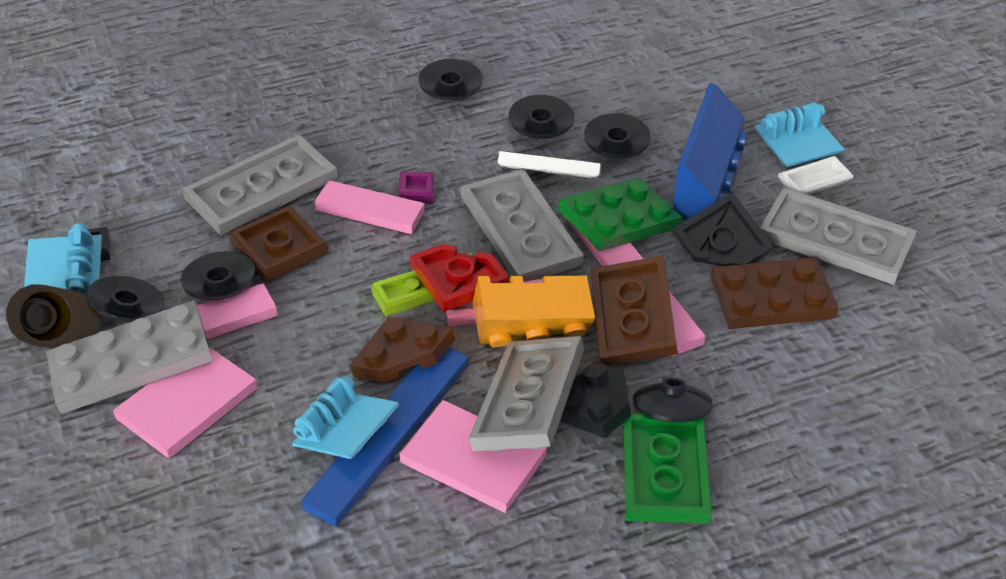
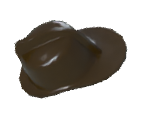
[6,284,100,349]

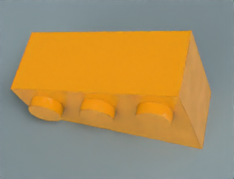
[473,276,595,348]

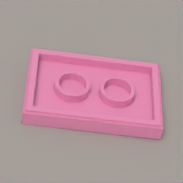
[114,348,258,459]
[400,400,547,513]

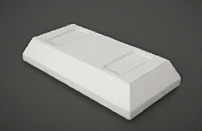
[778,156,853,195]

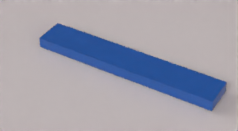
[301,347,469,527]

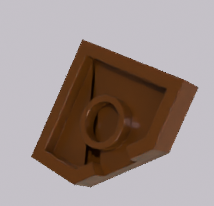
[349,317,455,383]

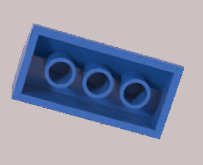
[673,83,748,221]

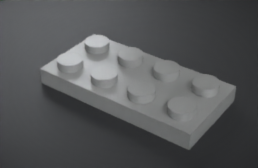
[183,134,338,236]
[461,168,584,281]
[760,187,918,285]
[46,300,213,414]
[468,336,585,451]

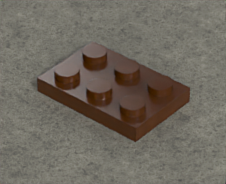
[590,255,678,366]
[710,257,839,329]

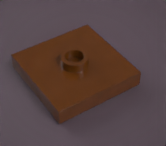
[229,205,328,282]

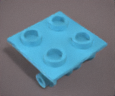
[754,102,845,167]
[24,224,102,296]
[292,376,399,459]

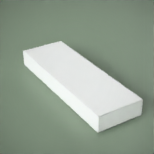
[498,151,602,179]

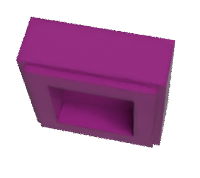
[398,172,434,204]

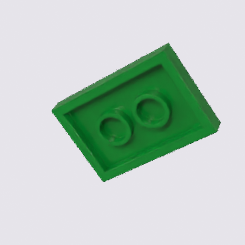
[557,178,683,251]
[622,413,712,524]

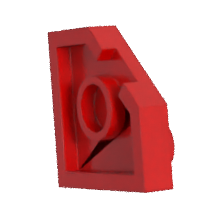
[410,244,510,312]

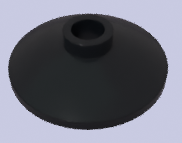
[419,59,482,100]
[509,95,574,139]
[584,113,651,158]
[181,251,255,301]
[87,276,164,322]
[633,378,712,422]

